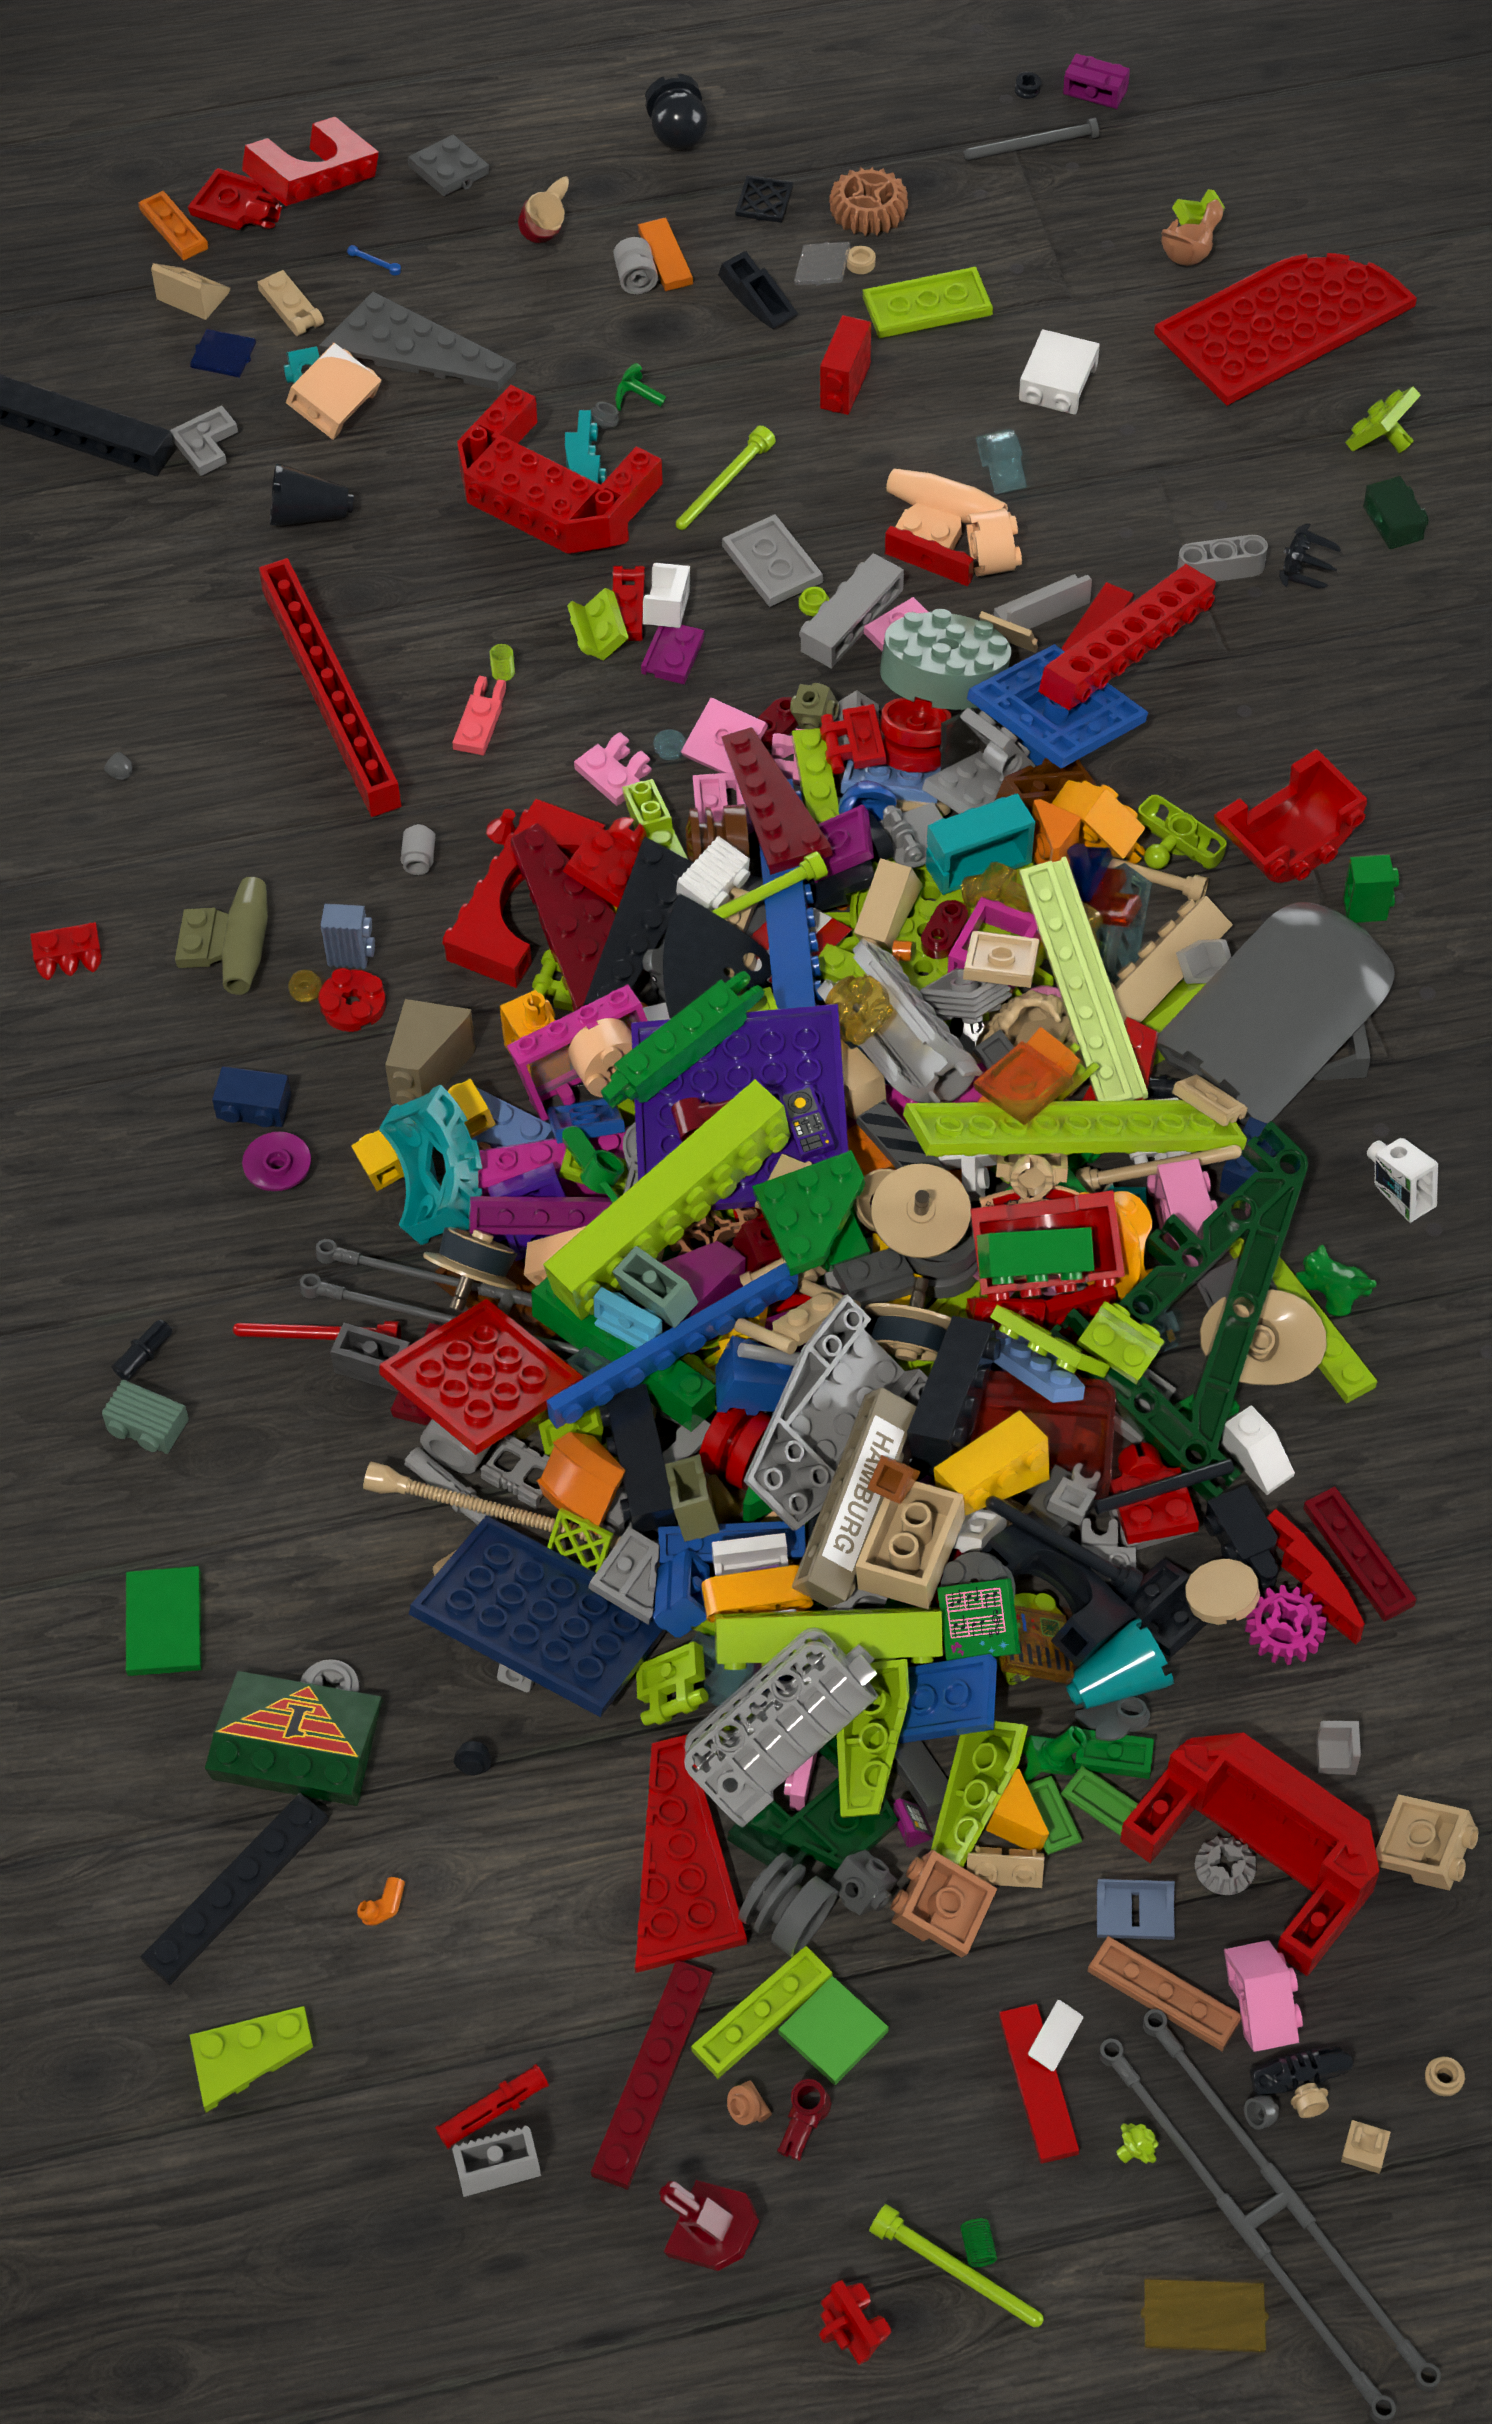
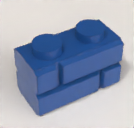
[653,1549,710,1638]

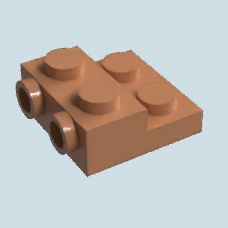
[890,1850,997,1958]

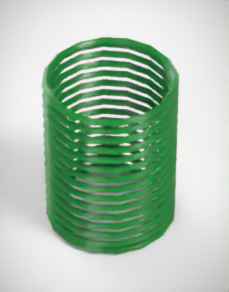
[960,2218,997,2267]

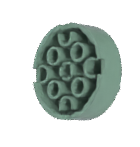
[880,609,1011,710]

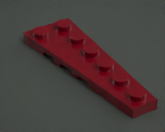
[721,727,833,875]

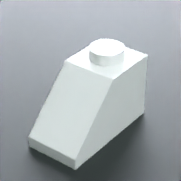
[1220,1405,1295,1495]

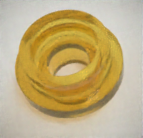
[288,970,322,1002]

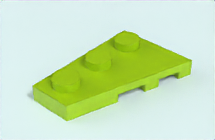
[990,1305,1111,1378]

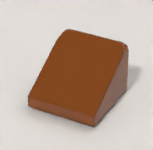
[867,1455,921,1504]

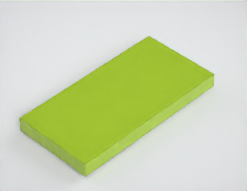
[863,267,993,338]

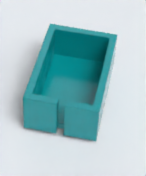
[926,793,1035,895]

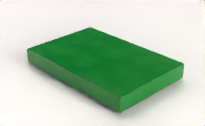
[126,1566,201,1676]

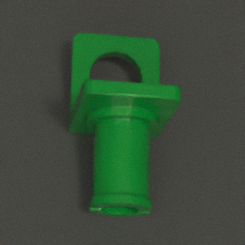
[1016,1726,1087,1783]

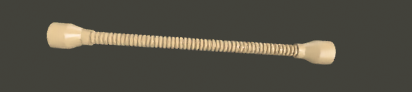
[363,1461,660,1568]

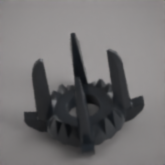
[1279,523,1341,588]

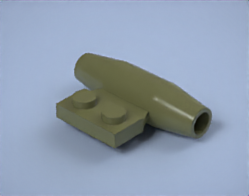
[175,877,268,995]

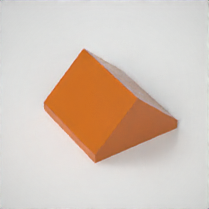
[1032,799,1081,868]

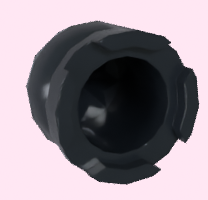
[645,74,708,149]

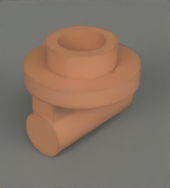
[727,2080,772,2125]

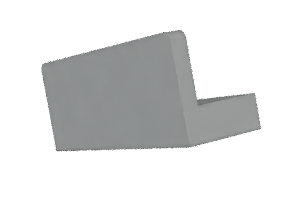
[994,574,1092,629]

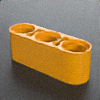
[701,1565,813,1623]

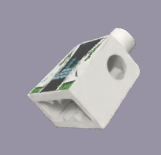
[1367,1138,1438,1223]

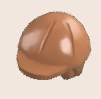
[1161,199,1224,266]

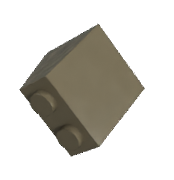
[385,999,476,1105]

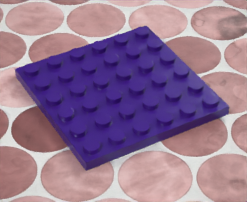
[631,1004,849,1211]

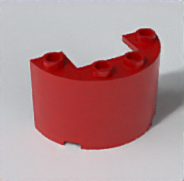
[1214,749,1367,883]
[970,1191,1125,1302]

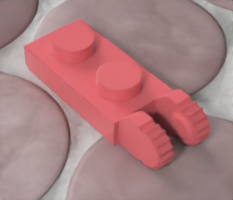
[452,676,506,756]

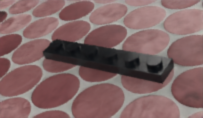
[140,1793,329,1985]

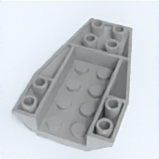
[743,1294,928,1530]

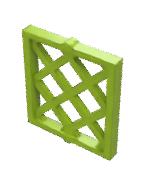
[547,1508,614,1573]

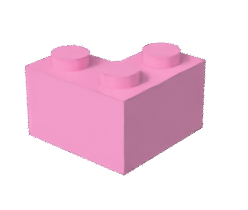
[1224,1940,1303,2052]

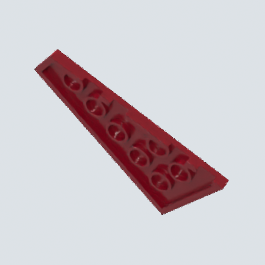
[510,823,649,1011]

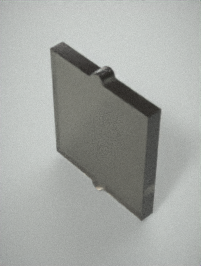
[939,707,978,771]

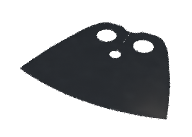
[663,893,771,1019]

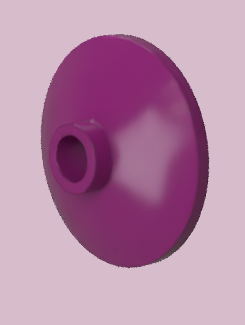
[242,1132,311,1191]

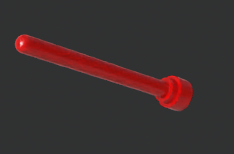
[233,1321,401,1340]

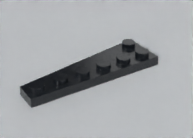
[583,837,693,1006]

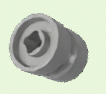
[613,237,658,294]

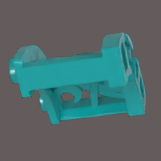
[379,1085,482,1245]

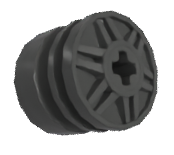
[738,1853,839,1957]

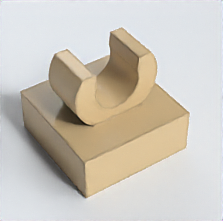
[1341,2120,1391,2174]

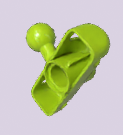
[1137,795,1226,870]

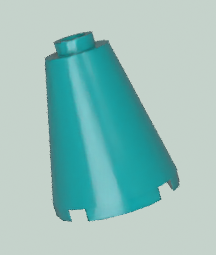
[1065,1618,1174,1709]

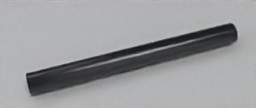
[1093,1459,1234,1515]

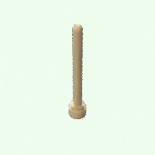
[1076,847,1209,902]
[1076,1145,1242,1193]

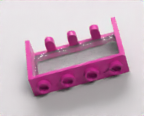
[507,984,648,1121]

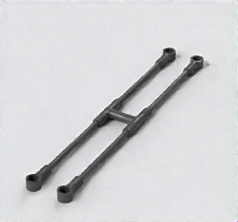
[300,1239,701,1368]
[1099,2009,1441,2424]

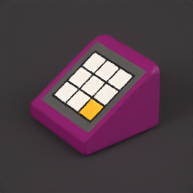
[893,1798,933,1848]

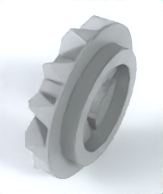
[300,1660,359,1692]
[1195,1835,1256,1895]

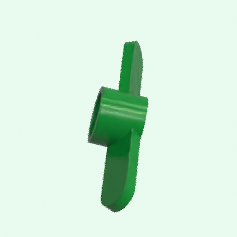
[562,1126,624,1202]

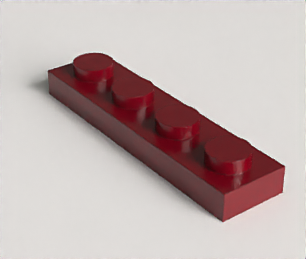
[1303,1486,1417,1622]

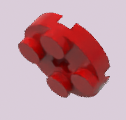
[318,968,386,1032]

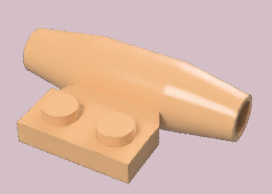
[886,469,1008,550]

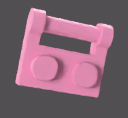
[693,772,754,834]

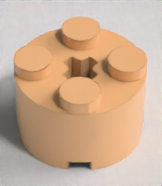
[966,508,1022,577]
[568,1018,632,1098]

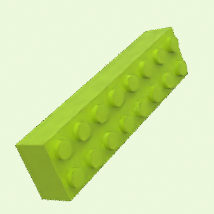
[543,1079,790,1321]

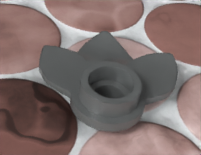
[1075,1697,1150,1741]

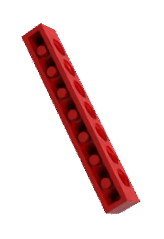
[1038,564,1216,710]

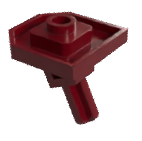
[659,2180,759,2271]

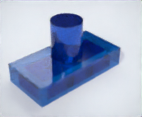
[1067,844,1113,902]

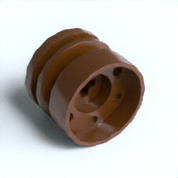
[685,804,750,872]

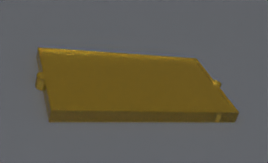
[1140,2279,1269,2352]

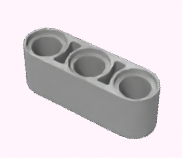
[1177,535,1268,582]

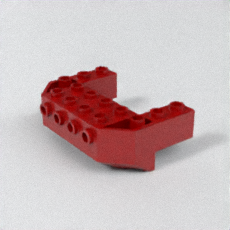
[457,385,663,554]
[1120,1733,1380,1977]

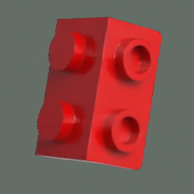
[966,1298,1046,1330]

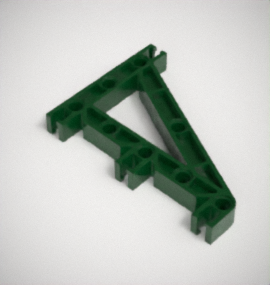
[1050,1121,1308,1502]

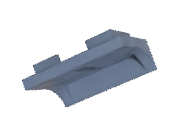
[1096,1879,1175,1940]

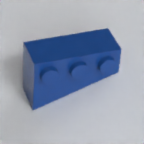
[715,1335,794,1416]

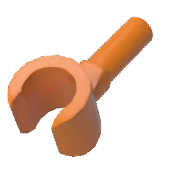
[892,940,912,962]

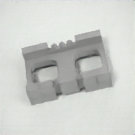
[481,1434,549,1509]

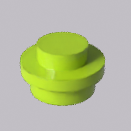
[798,587,829,616]

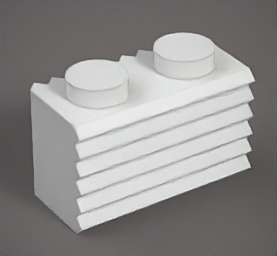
[676,836,750,911]

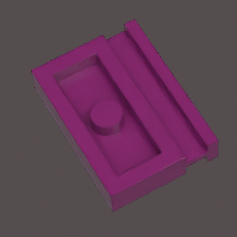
[641,625,705,685]

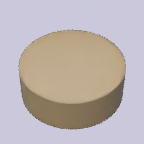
[846,246,876,274]

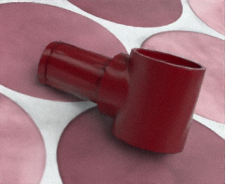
[671,1097,733,1142]
[777,2079,831,2162]

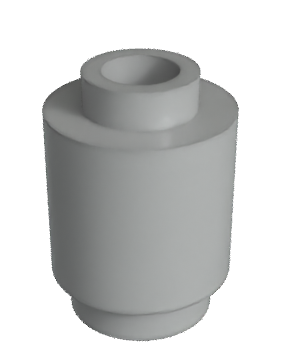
[401,824,436,875]

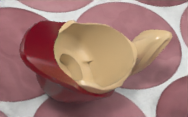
[518,176,569,243]

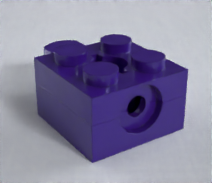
[468,1162,567,1261]

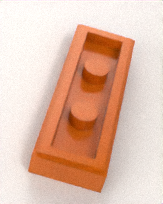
[138,190,208,261]
[638,217,693,291]

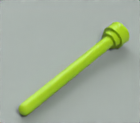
[675,425,776,530]
[712,851,828,919]
[869,2204,1043,2327]

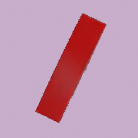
[1267,1509,1365,1645]

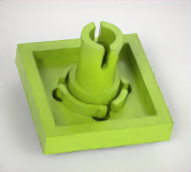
[1345,386,1421,453]

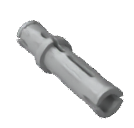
[404,1447,498,1525]

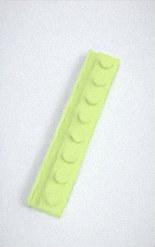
[1019,856,1148,1101]

